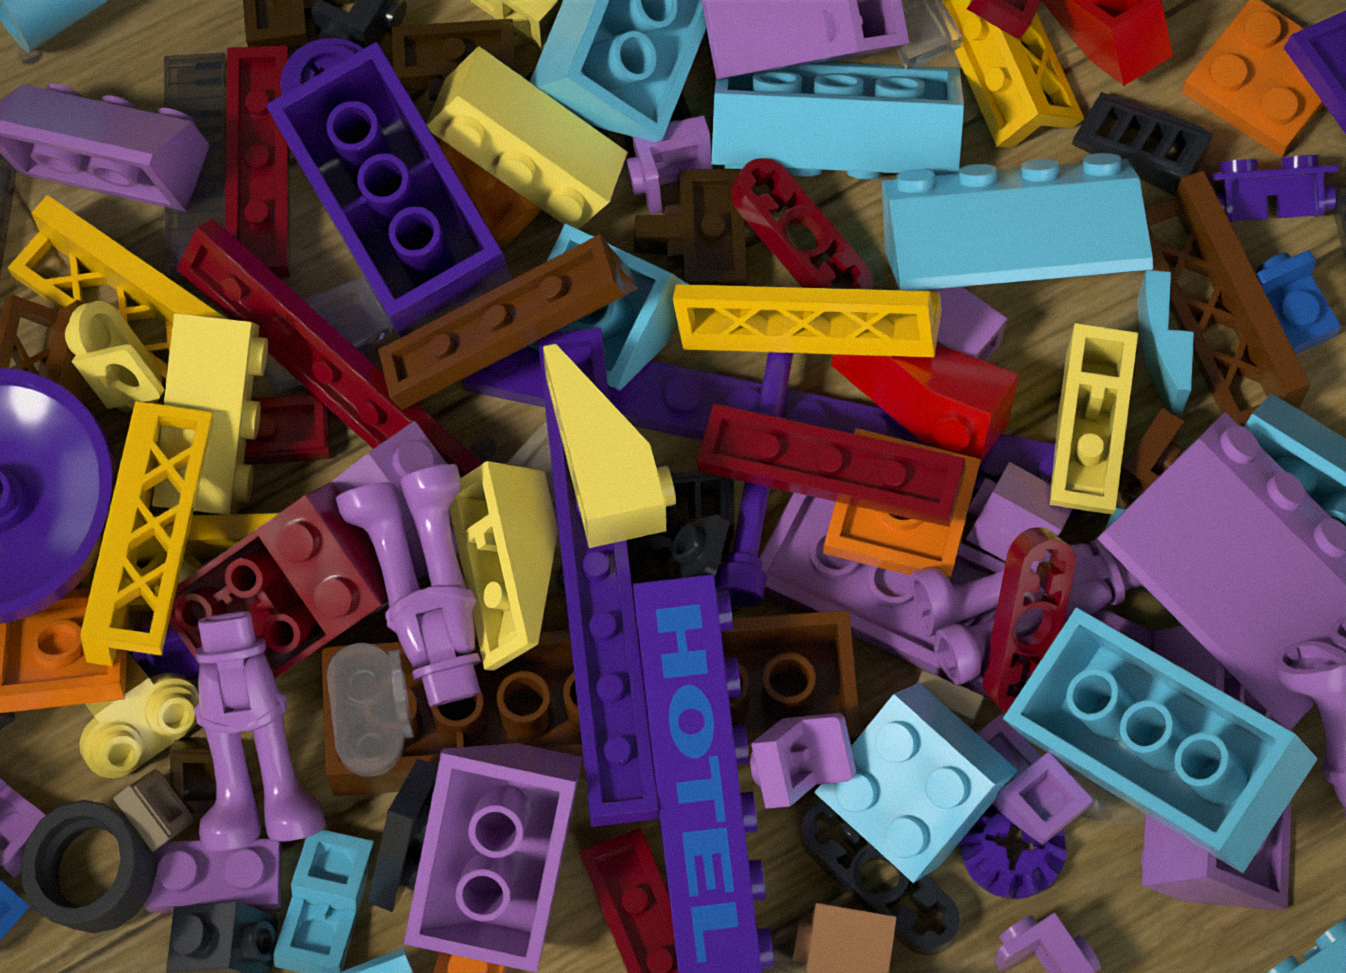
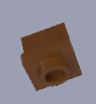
[1118,408,1184,507]

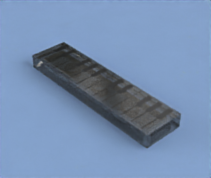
[164,53,227,285]

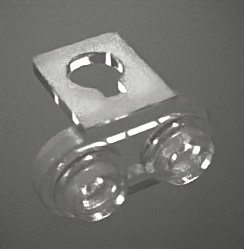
[327,643,414,776]

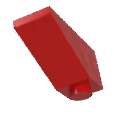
[1041,0,1173,86]
[831,344,1019,464]

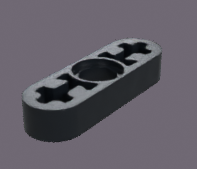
[800,800,960,956]

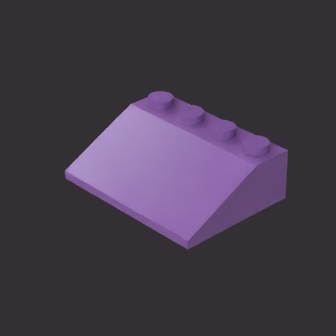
[1097,412,1346,730]

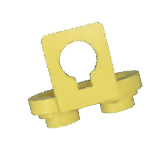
[65,301,165,414]
[80,652,199,778]

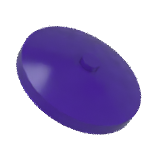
[0,368,118,624]

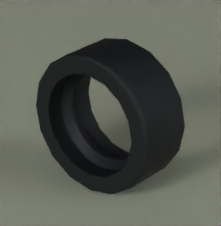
[20,800,157,933]

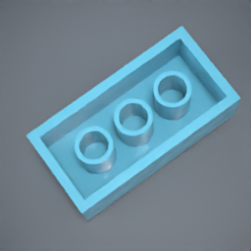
[1003,607,1318,873]

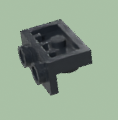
[368,758,438,912]

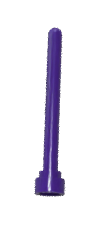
[714,352,794,607]

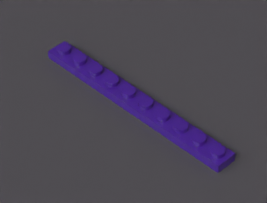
[462,346,1082,519]

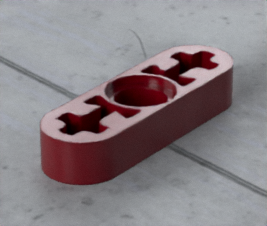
[730,158,873,290]
[983,527,1076,713]

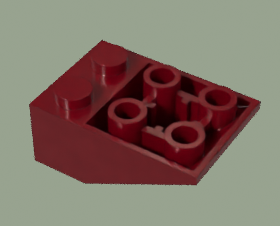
[169,481,388,679]

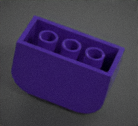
[266,42,512,338]

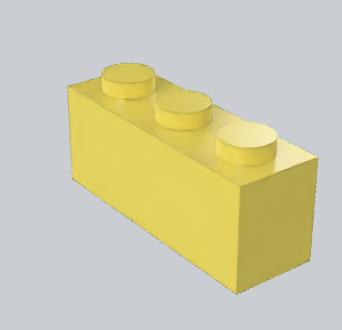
[426,46,628,229]
[152,313,268,515]

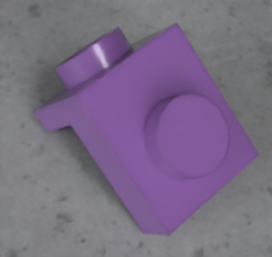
[625,115,713,215]
[750,713,856,808]
[993,913,1101,973]

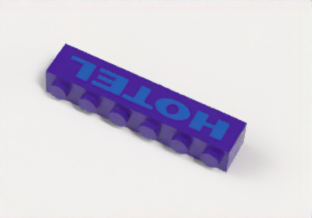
[633,574,774,973]

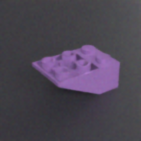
[701,0,910,80]

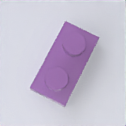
[144,839,282,913]

